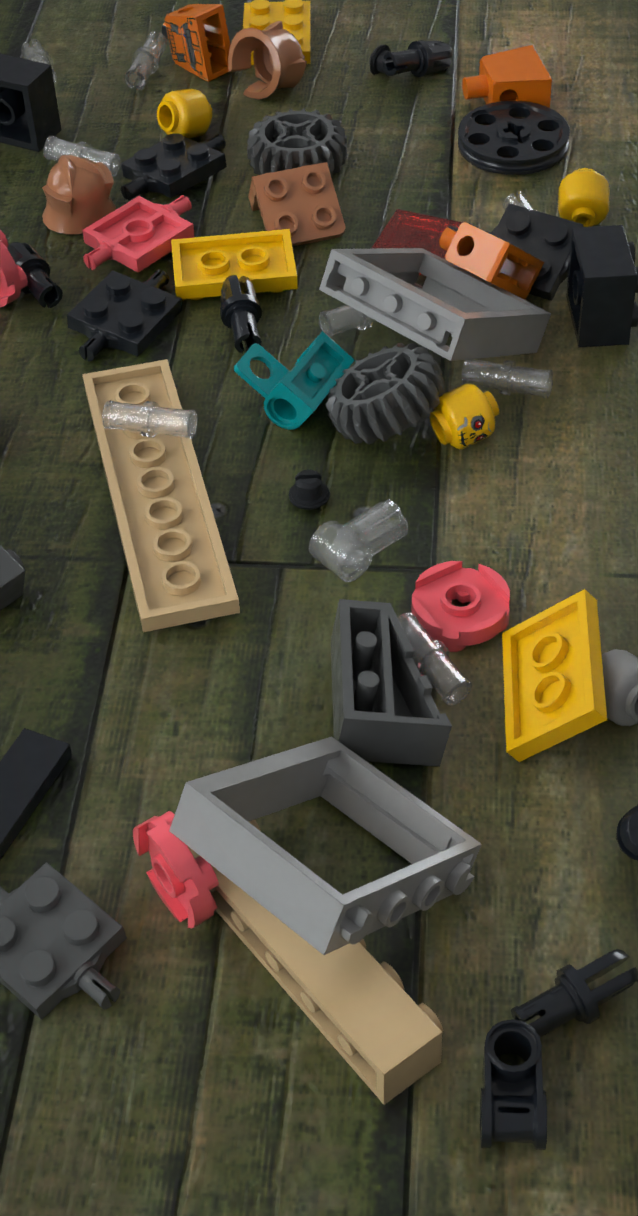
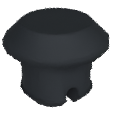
[369,44,393,76]
[289,469,330,510]

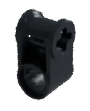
[480,1019,547,1150]

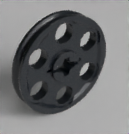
[458,101,570,175]

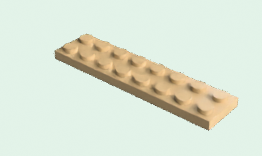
[82,359,240,632]

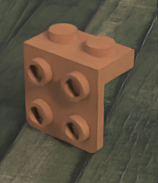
[248,162,345,247]

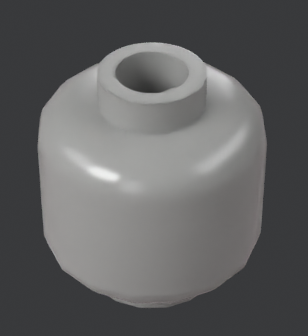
[602,649,638,726]

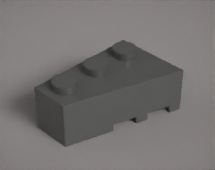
[331,599,452,767]

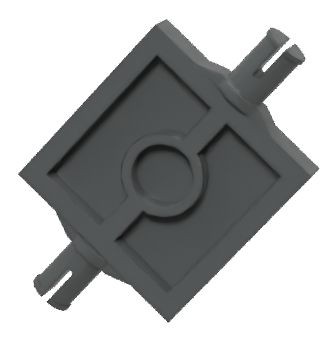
[0,862,127,1020]

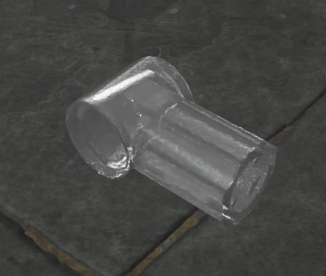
[309,499,408,582]

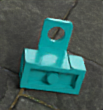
[234,331,355,430]

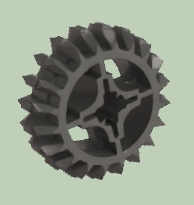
[247,108,347,178]
[325,343,445,445]

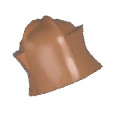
[228,21,307,99]
[42,155,116,234]

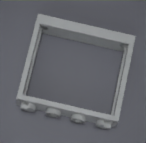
[319,248,551,361]
[169,737,482,955]

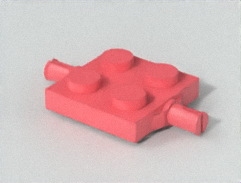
[82,195,195,273]

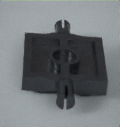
[121,134,227,201]
[483,203,584,301]
[67,269,182,361]

